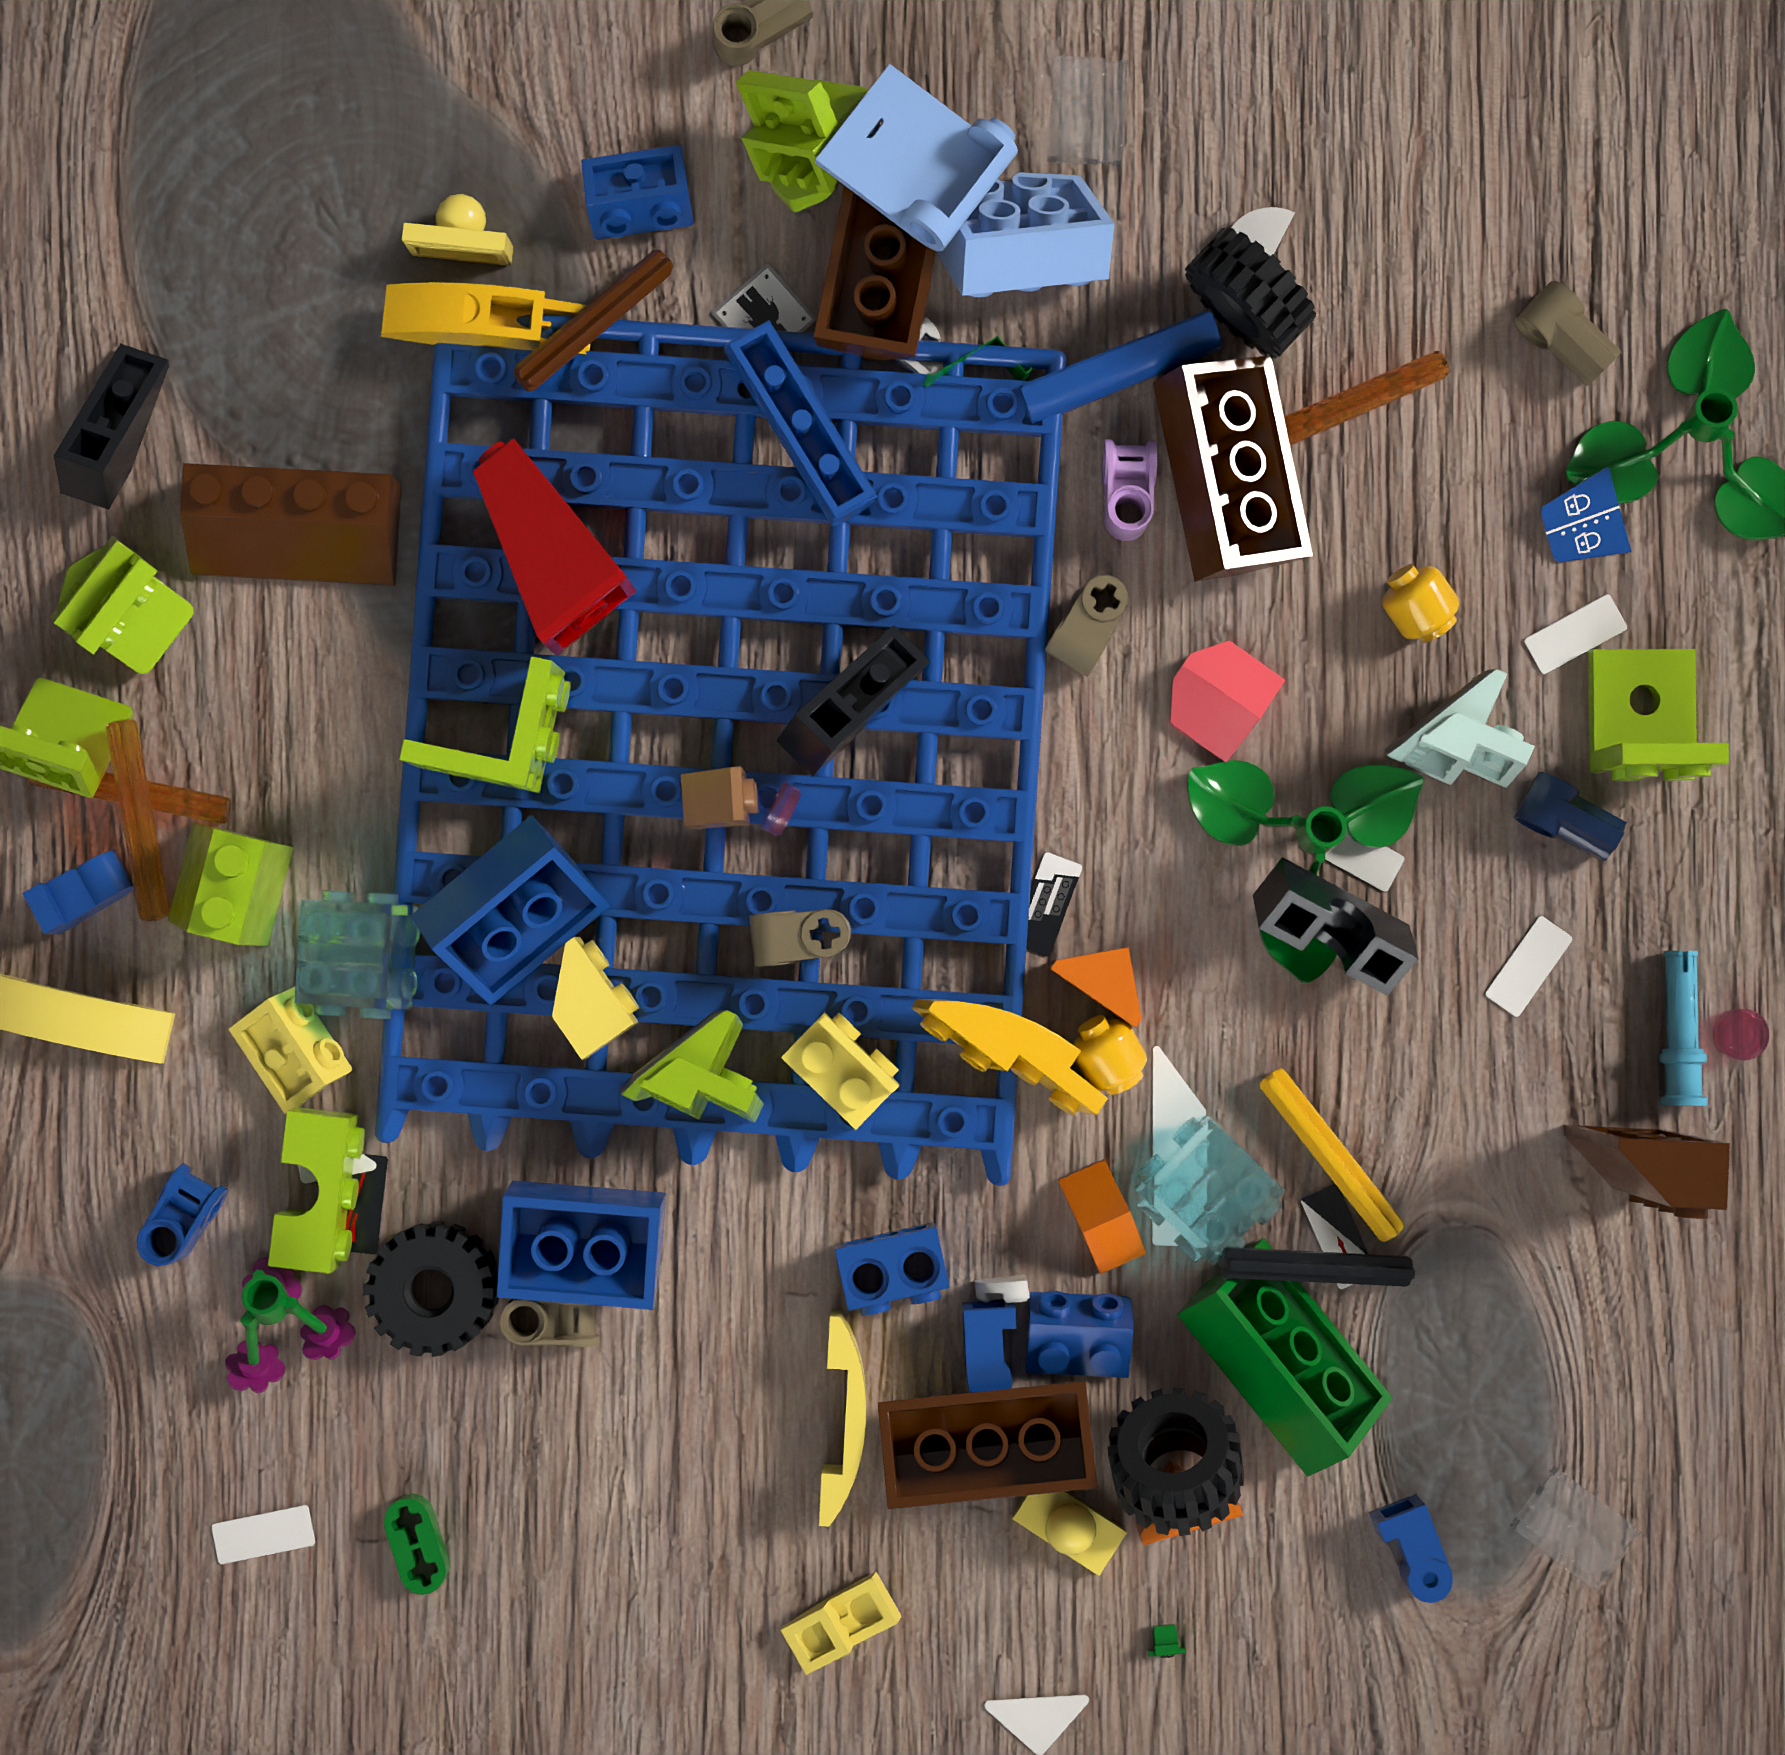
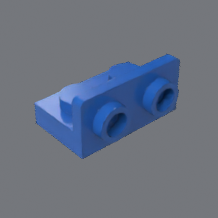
[581,144,694,240]

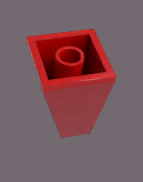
[473,438,637,656]

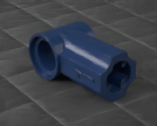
[1514,772,1627,861]

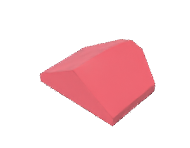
[1169,640,1285,763]

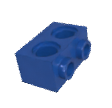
[835,1222,950,1316]

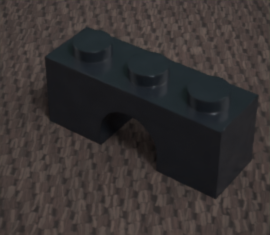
[1253,857,1419,996]

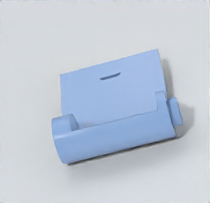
[815,64,1018,252]

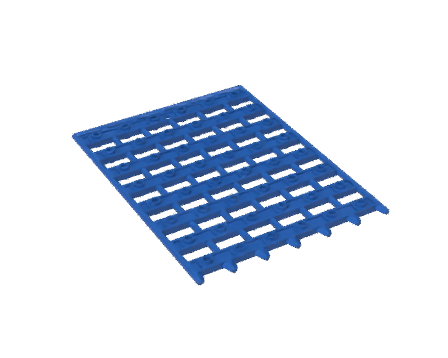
[375,314,1066,1186]

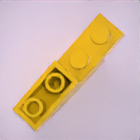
[381,282,590,355]
[911,999,1108,1116]

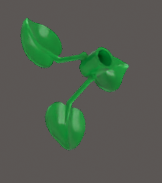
[1565,309,1785,541]
[1187,760,1424,983]

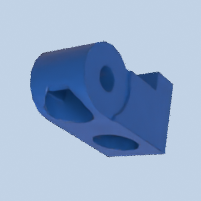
[22,850,136,934]
[962,1300,1017,1393]
[1368,1494,1453,1603]

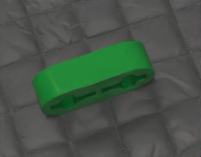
[384,1493,450,1595]

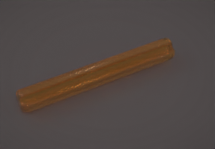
[1284,351,1450,445]
[106,719,170,921]
[27,772,231,824]

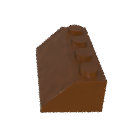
[814,185,937,361]
[1153,355,1313,582]
[180,463,402,586]
[1564,1125,1730,1219]
[878,1381,1098,1510]

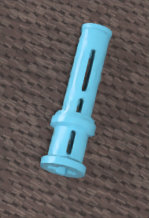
[1659,951,1708,1106]

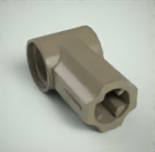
[713,0,813,66]
[1515,281,1622,386]

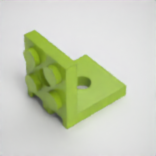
[1588,649,1729,781]
[399,656,571,793]

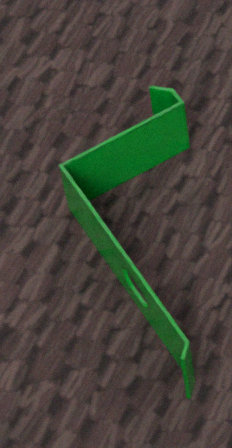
[923,336,1032,387]

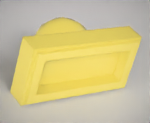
[402,194,513,266]
[1012,1492,1127,1576]

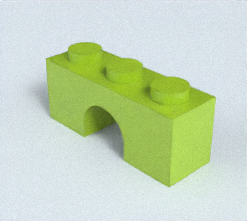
[268,1107,365,1274]

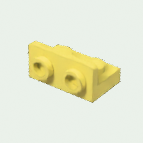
[228,986,352,1114]
[781,1012,899,1130]

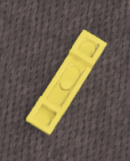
[0,974,175,1064]
[819,1310,867,1527]

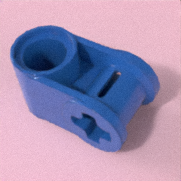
[137,1163,229,1266]

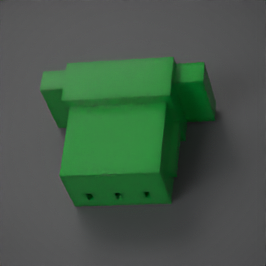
[1147,1624,1186,1658]

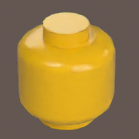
[1382,564,1460,643]
[1073,1015,1147,1095]

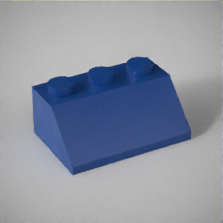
[411,815,610,1006]
[497,1180,666,1310]

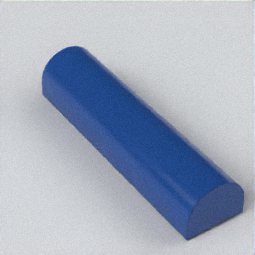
[1019,310,1222,425]
[724,320,878,526]

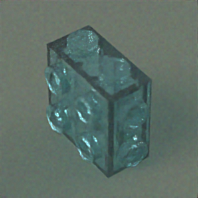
[294,890,420,1019]
[1134,1115,1286,1266]

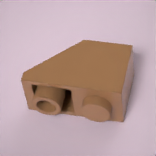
[681,766,759,829]

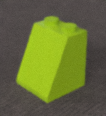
[167,822,294,946]

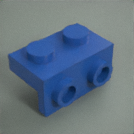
[1025,1291,1134,1378]

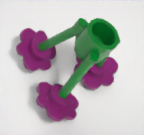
[225,1257,356,1393]

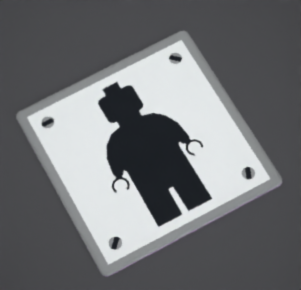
[712,264,817,332]

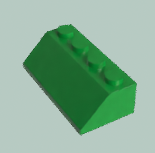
[1177,1238,1393,1477]

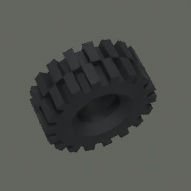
[1185,228,1316,358]
[363,1221,499,1357]

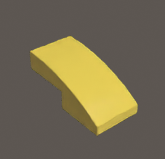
[781,1572,901,1675]

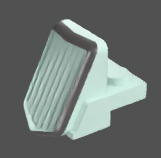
[1385,669,1535,788]

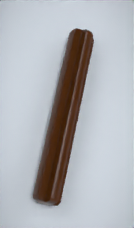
[513,250,674,391]

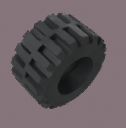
[1107,1388,1245,1536]

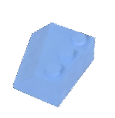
[937,172,1114,297]

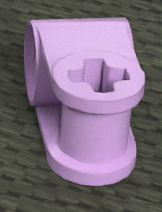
[1102,439,1157,541]

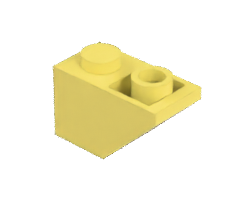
[552,937,639,1060]

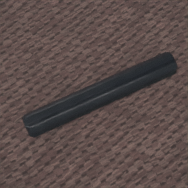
[1218,1247,1415,1287]

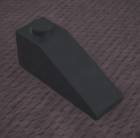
[53,343,169,510]
[776,625,930,777]

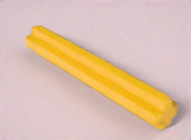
[1259,1068,1404,1242]

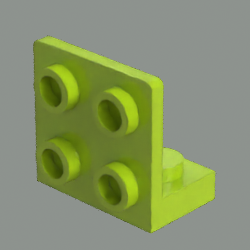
[0,678,133,799]

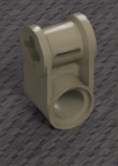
[1045,575,1128,677]
[749,909,851,967]
[500,1299,601,1347]

